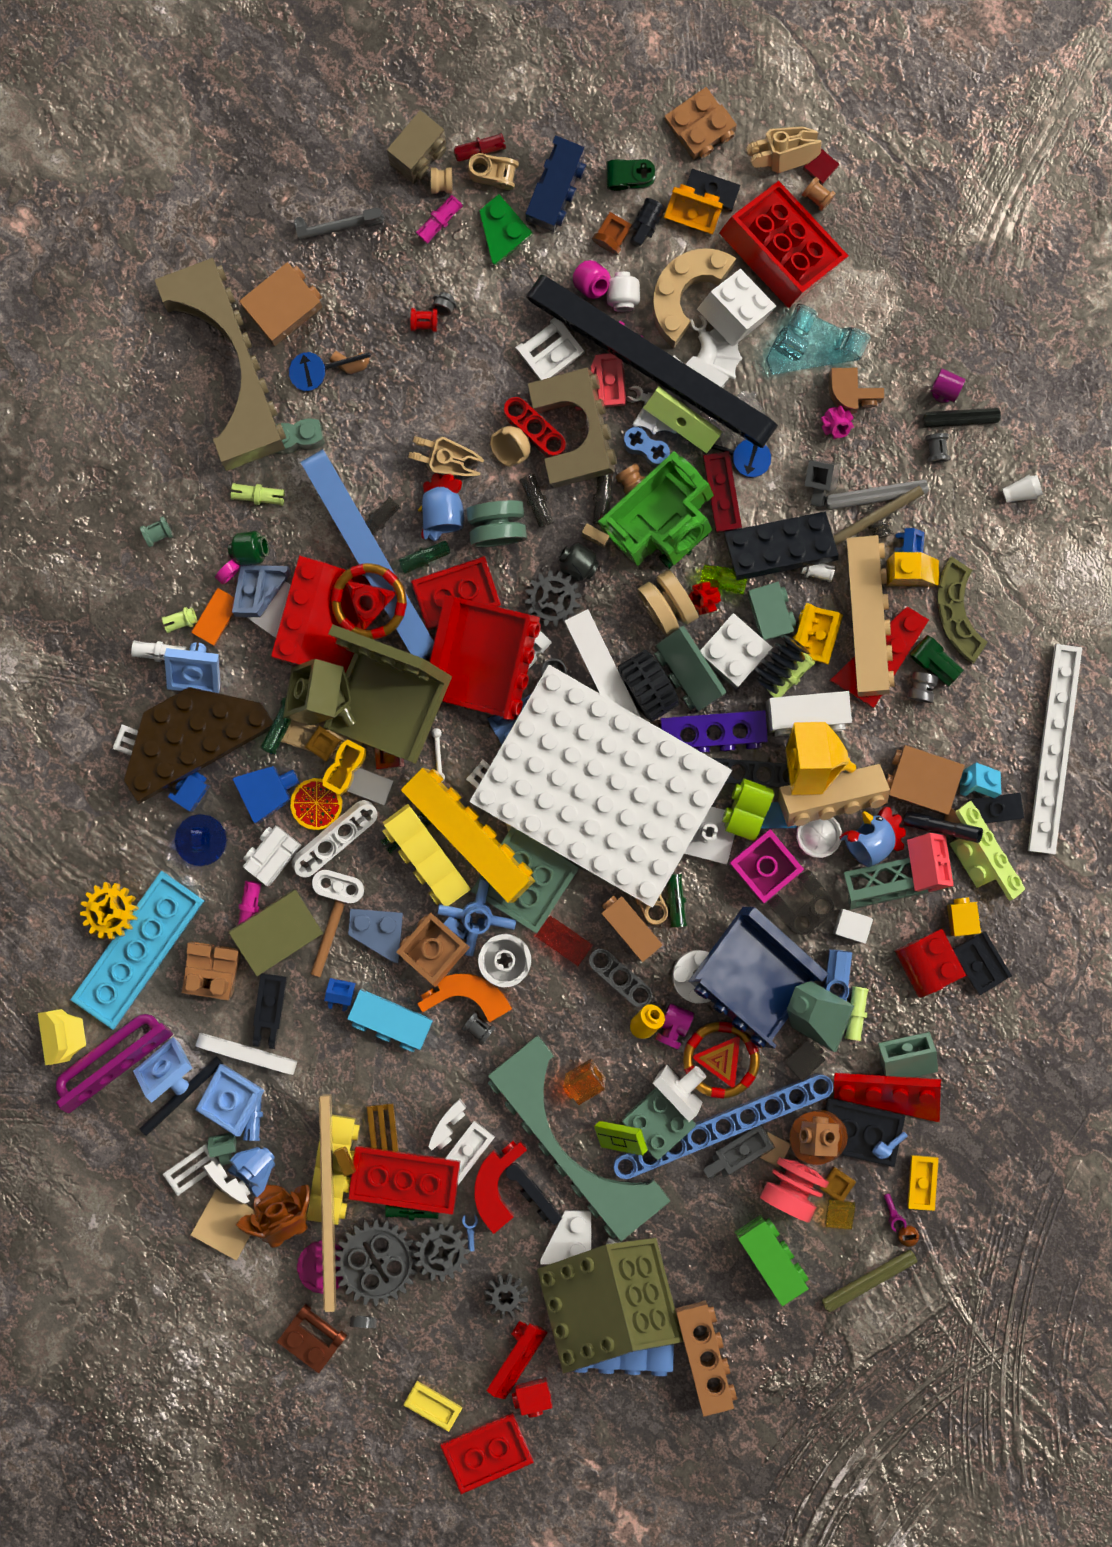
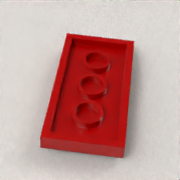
[348,1146,461,1215]

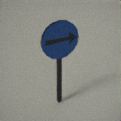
[289,352,371,391]
[687,440,771,478]

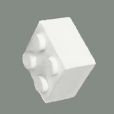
[697,269,776,347]
[700,613,773,689]

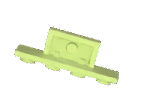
[949,801,1025,901]

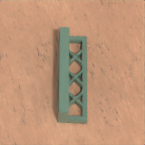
[843,858,954,910]

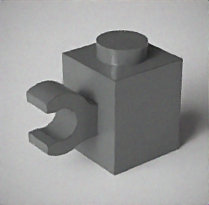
[804,459,841,507]

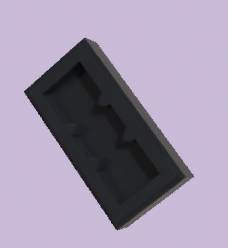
[686,169,741,211]
[968,793,1024,824]

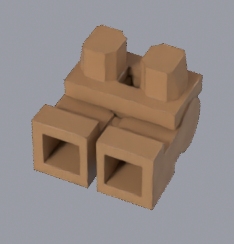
[182,941,241,1000]

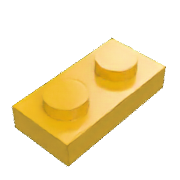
[907,1155,939,1211]

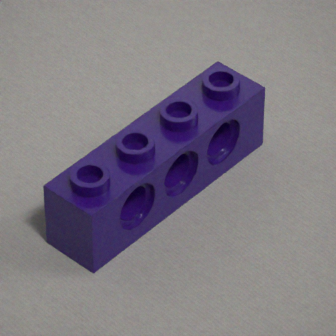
[660,710,768,753]

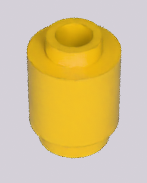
[630,1004,665,1039]

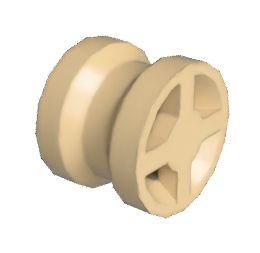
[431,167,453,194]

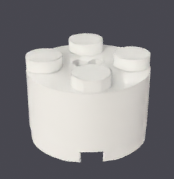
[478,934,531,987]
[672,950,710,1003]

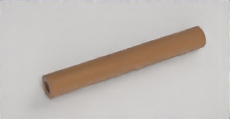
[311,900,345,977]

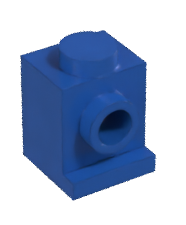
[168,772,210,812]

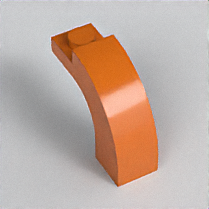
[417,973,512,1023]

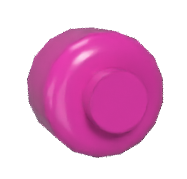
[573,260,611,299]

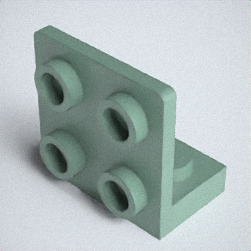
[621,1087,696,1160]

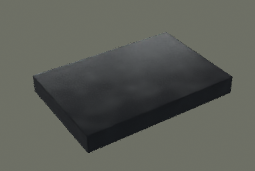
[825,1098,906,1167]

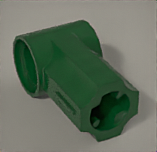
[909,635,963,687]

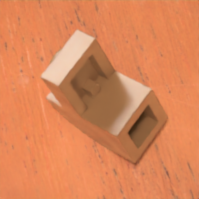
[829,368,884,414]

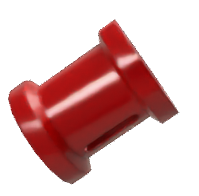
[410,308,438,332]

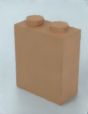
[239,262,323,346]
[886,745,965,816]
[601,896,663,962]

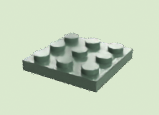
[471,827,580,933]

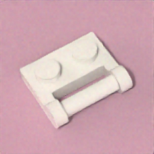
[515,318,584,380]

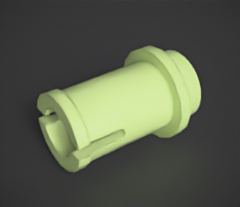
[162,607,197,633]

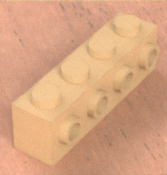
[778,764,890,827]

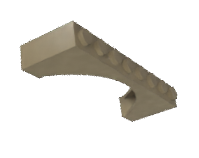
[155,258,286,471]

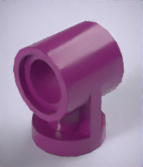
[930,368,966,403]
[655,1003,694,1049]

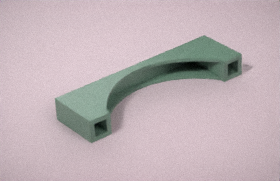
[488,1034,670,1241]

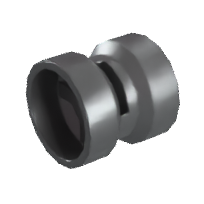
[907,672,938,703]

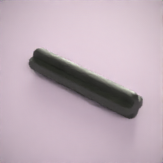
[923,408,1001,427]

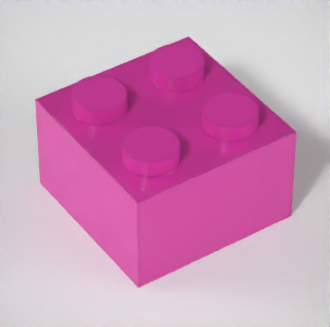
[728,829,804,903]

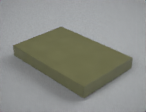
[228,889,323,976]

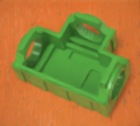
[598,451,714,566]

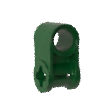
[606,159,656,191]

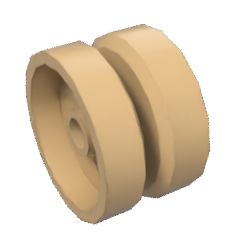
[637,569,699,637]

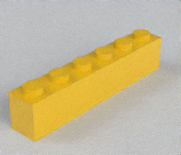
[401,768,535,903]

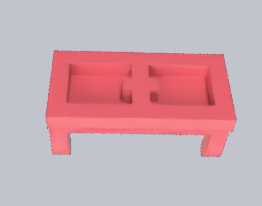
[907,833,954,892]

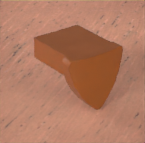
[592,212,632,255]

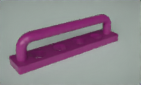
[56,1014,173,1113]

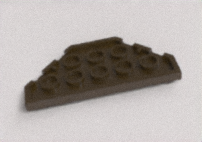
[124,687,275,805]

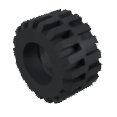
[618,649,679,722]

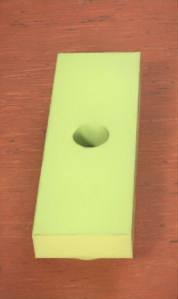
[643,386,723,453]

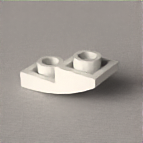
[428,1099,466,1150]
[202,1161,250,1204]

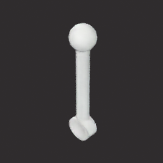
[431,728,445,782]

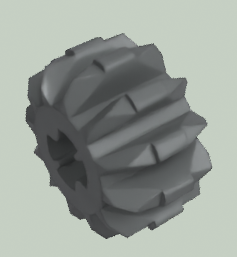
[484,1273,528,1319]

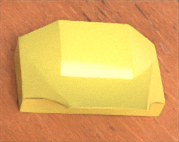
[38,1009,86,1065]

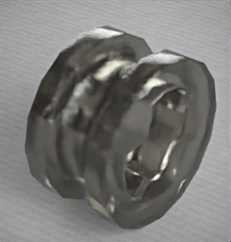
[868,521,894,539]

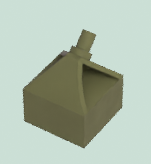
[283,659,356,727]

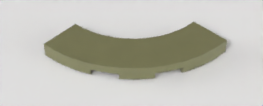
[937,556,988,664]

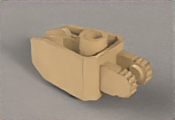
[746,127,821,173]
[408,436,484,476]

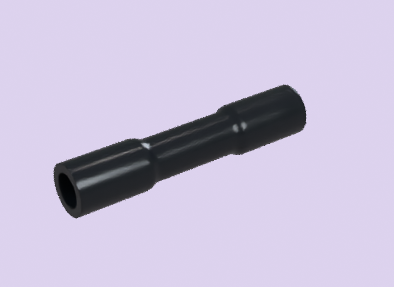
[904,811,983,843]

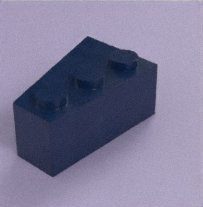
[525,135,587,232]

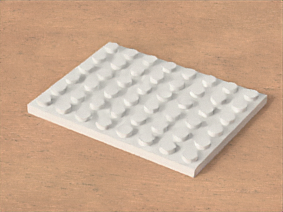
[470,665,732,908]

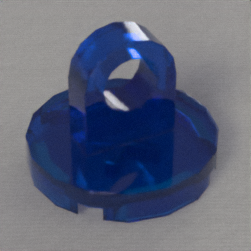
[174,814,228,866]

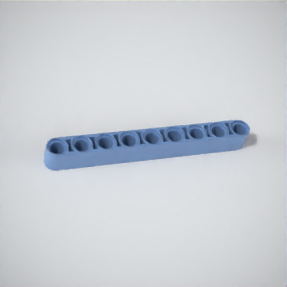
[300,449,434,660]
[613,1073,833,1179]

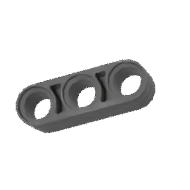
[589,948,652,1007]

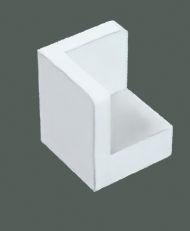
[833,909,873,944]

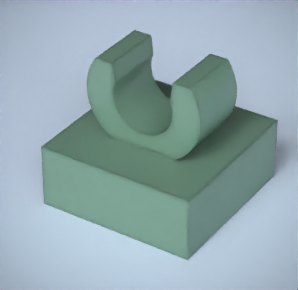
[207,1132,237,1166]

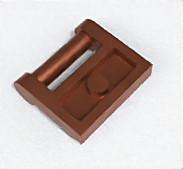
[277,1303,347,1373]

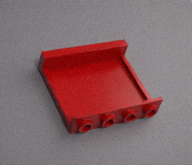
[430,595,540,720]

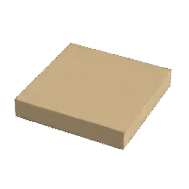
[191,1188,255,1261]

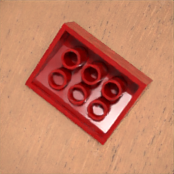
[719,181,849,309]
[271,555,371,674]

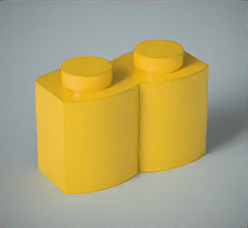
[323,739,366,795]

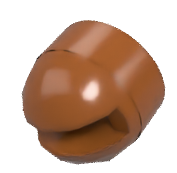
[897,1225,919,1247]

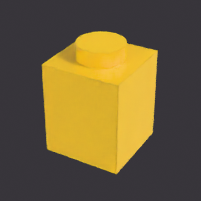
[947,897,981,936]

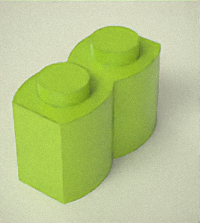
[722,778,774,841]

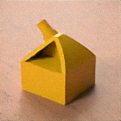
[785,722,856,795]

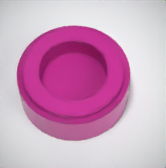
[215,559,240,584]

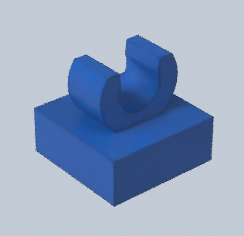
[894,528,925,553]
[324,978,356,1011]

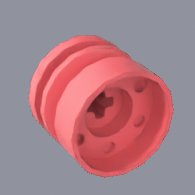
[760,1157,829,1223]

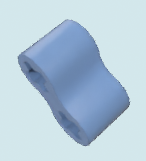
[624,427,670,468]

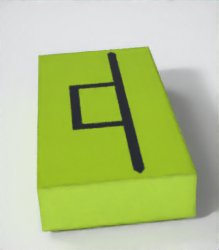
[594,1121,648,1156]

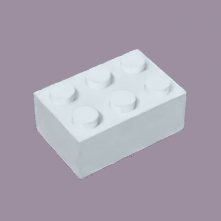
[766,691,852,737]

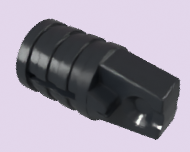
[629,198,666,247]

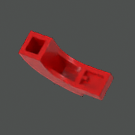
[474,1140,527,1234]

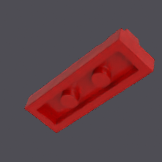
[486,1321,548,1399]

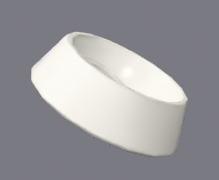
[797,817,842,858]

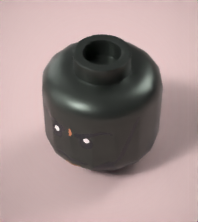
[558,543,599,582]

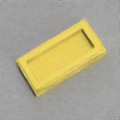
[403,1381,462,1432]

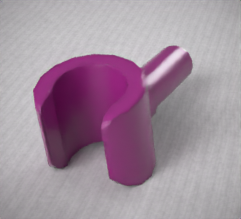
[883,1193,907,1232]

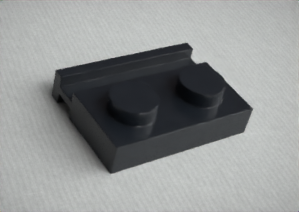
[953,931,1012,996]

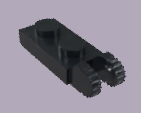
[253,973,287,1049]

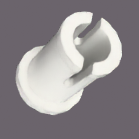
[800,563,835,582]

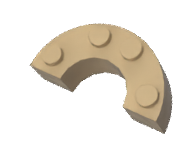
[652,249,736,348]

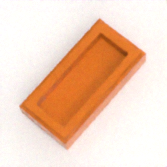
[191,588,235,646]

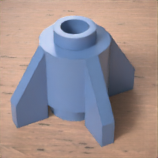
[228,1147,275,1197]

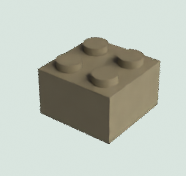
[387,110,447,184]

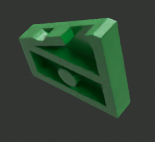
[479,194,533,267]

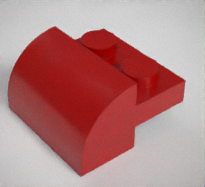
[894,928,966,998]

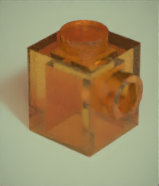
[563,1058,606,1105]

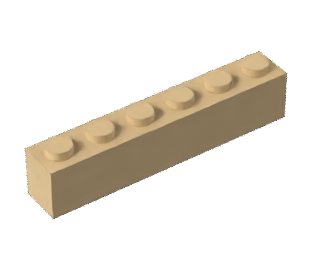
[847,535,895,697]

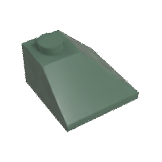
[787,981,854,1052]

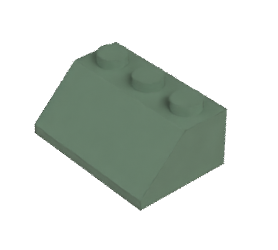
[654,626,726,713]

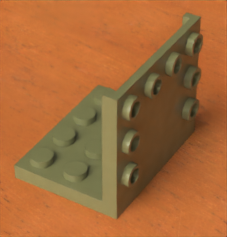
[324,624,452,764]
[537,1238,684,1373]

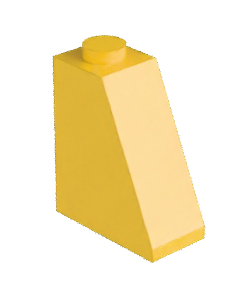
[886,552,939,587]

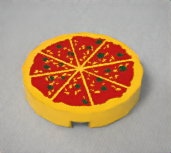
[290,778,343,830]

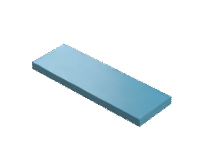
[71,871,205,1030]

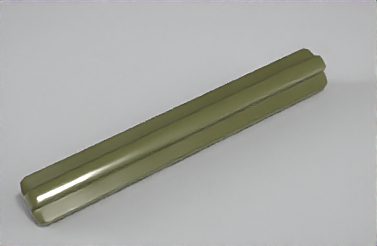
[822,1250,917,1312]

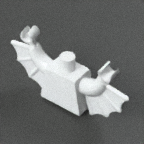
[626,315,742,434]

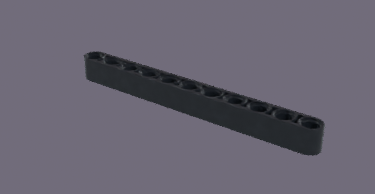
[526,275,778,448]

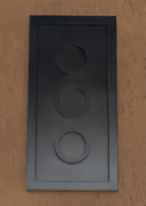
[724,511,839,581]

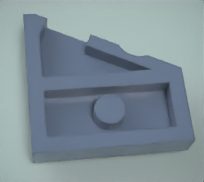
[232,565,291,617]

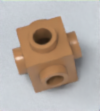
[799,1116,840,1156]

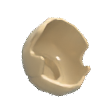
[490,426,530,467]

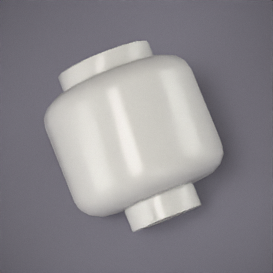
[607,271,640,312]

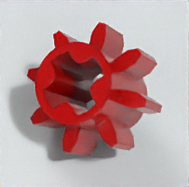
[688,581,721,615]

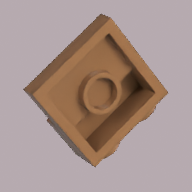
[664,87,737,160]
[396,912,470,987]

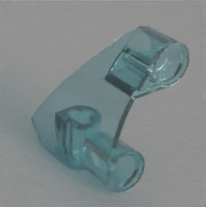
[766,304,871,375]

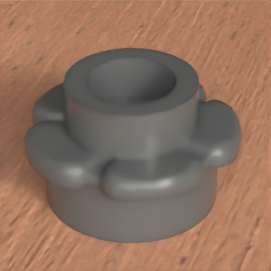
[432,292,457,316]

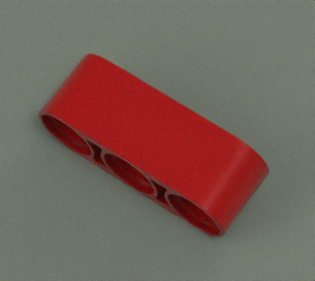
[504,397,565,458]

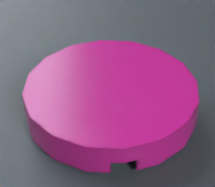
[297,1240,343,1294]

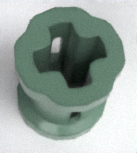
[140,516,174,548]

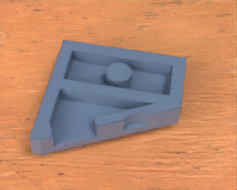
[348,909,403,963]

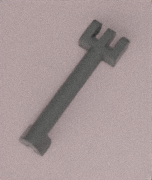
[294,208,385,240]

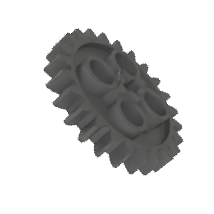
[335,1218,418,1306]

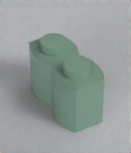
[276,418,325,454]

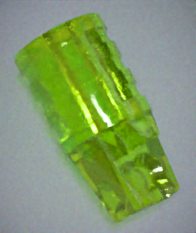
[700,565,747,595]

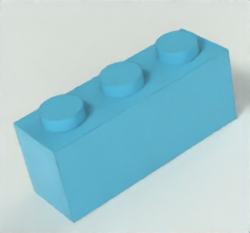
[348,989,434,1052]

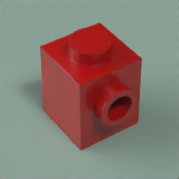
[512,1377,553,1418]

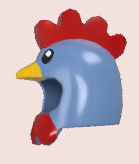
[418,473,464,541]
[839,807,906,867]

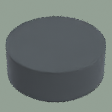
[350,1316,377,1328]

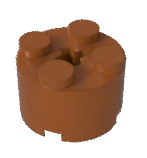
[790,1110,848,1165]

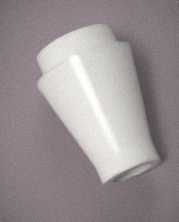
[1002,474,1043,503]

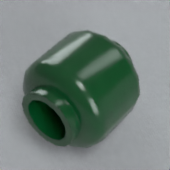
[228,531,269,567]

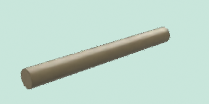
[833,485,924,546]

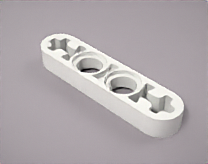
[292,800,378,877]
[196,1033,297,1075]

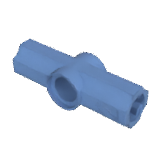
[823,949,852,1001]

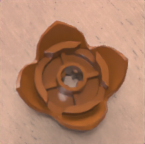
[236,1184,310,1248]

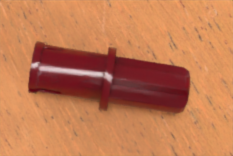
[454,133,506,162]

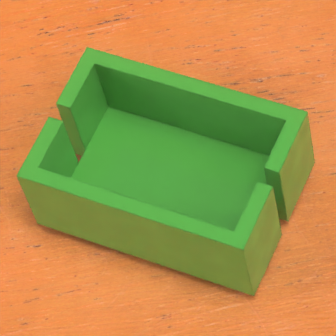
[735,1215,809,1306]

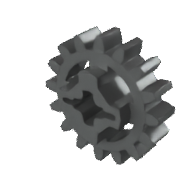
[525,570,581,628]
[411,1223,470,1282]

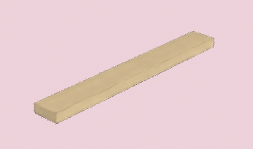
[319,1094,336,1312]

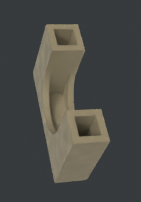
[528,367,617,488]

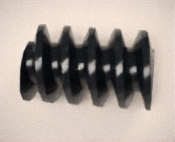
[755,635,810,694]

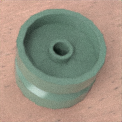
[466,500,527,547]

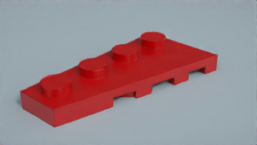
[829,606,929,708]
[834,1073,941,1123]

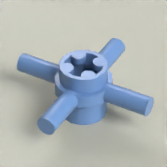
[437,878,516,956]

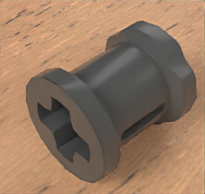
[925,433,951,463]
[461,1011,496,1045]

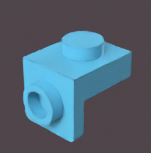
[959,763,1001,798]

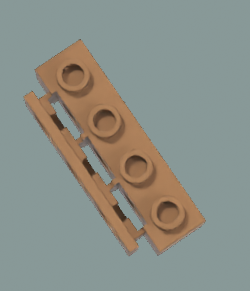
[675,1300,737,1417]

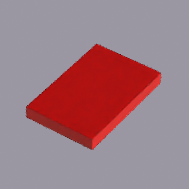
[411,556,501,631]
[440,1412,534,1494]

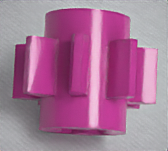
[821,406,854,439]

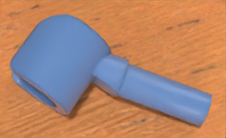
[872,1132,908,1159]
[462,1214,478,1251]

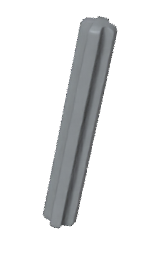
[826,480,928,510]

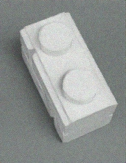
[243,825,302,886]

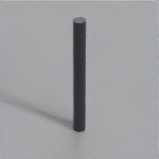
[139,1056,223,1136]

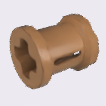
[802,177,836,212]

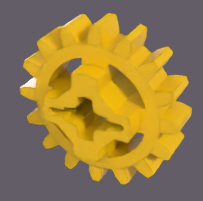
[80,882,139,940]

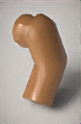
[329,351,370,374]

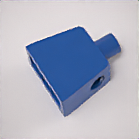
[233,766,300,824]

